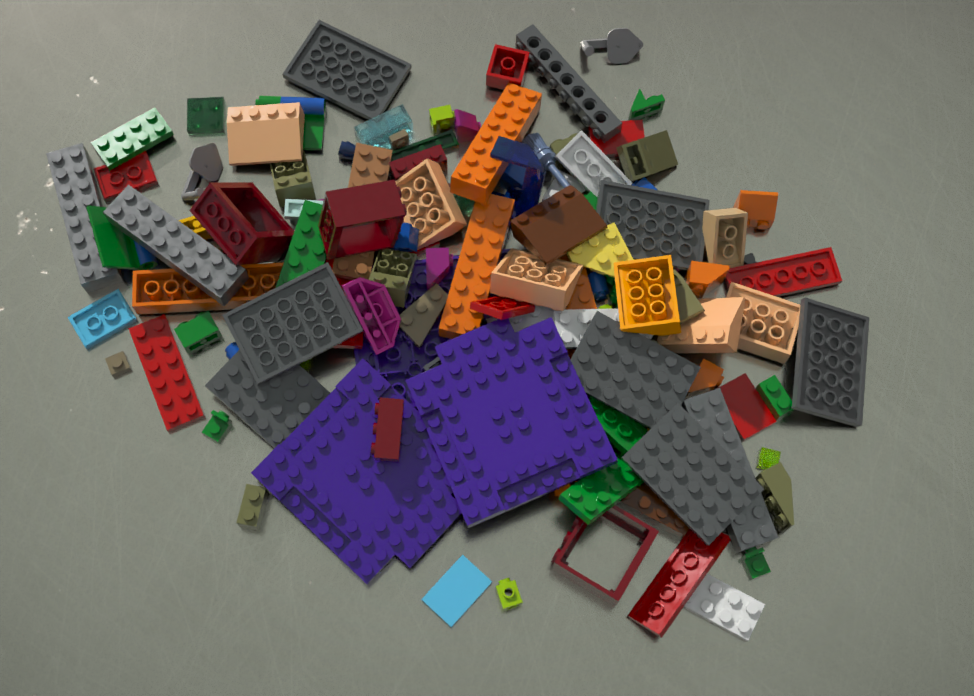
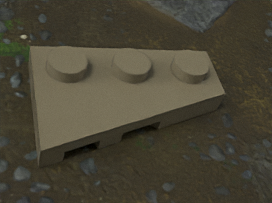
[399,283,448,349]

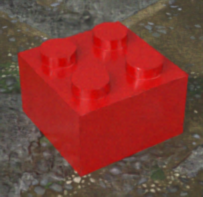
[486,44,530,90]

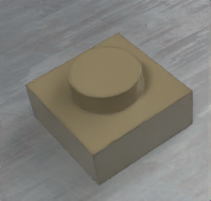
[389,129,409,150]
[105,351,131,377]

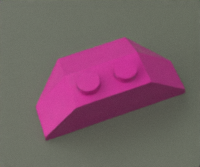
[342,277,401,355]

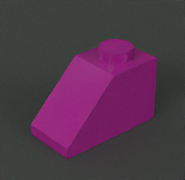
[454,109,481,143]
[426,248,453,291]

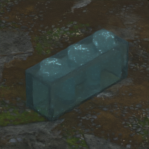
[354,104,413,147]

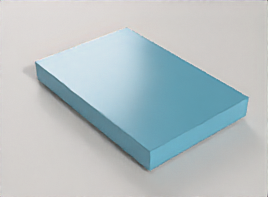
[68,289,138,350]
[421,555,492,628]

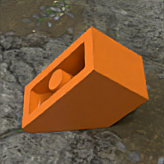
[686,359,724,398]

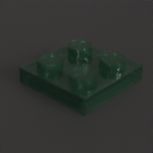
[187,97,225,134]

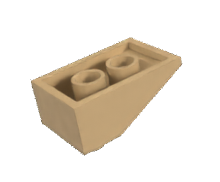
[702,208,748,268]

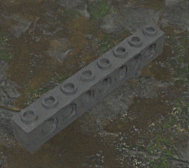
[515,24,622,143]

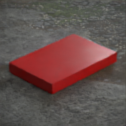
[588,120,645,157]
[93,151,158,202]
[470,296,535,320]
[717,373,777,441]

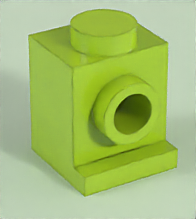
[429,105,454,133]
[495,578,523,611]

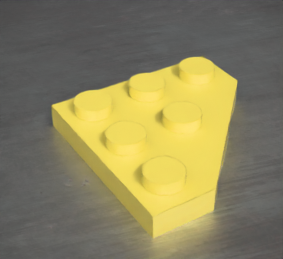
[566,222,634,278]

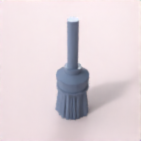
[521,133,570,188]

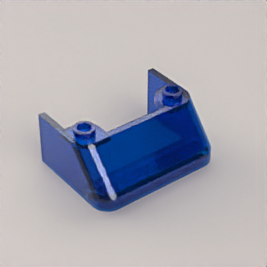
[490,136,546,220]

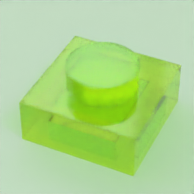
[757,447,781,470]

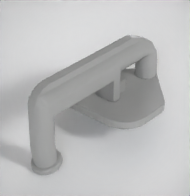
[581,28,643,64]
[181,143,223,201]

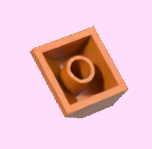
[734,190,778,230]
[685,261,730,299]

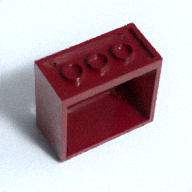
[318,180,407,260]
[189,182,294,265]
[551,505,659,607]

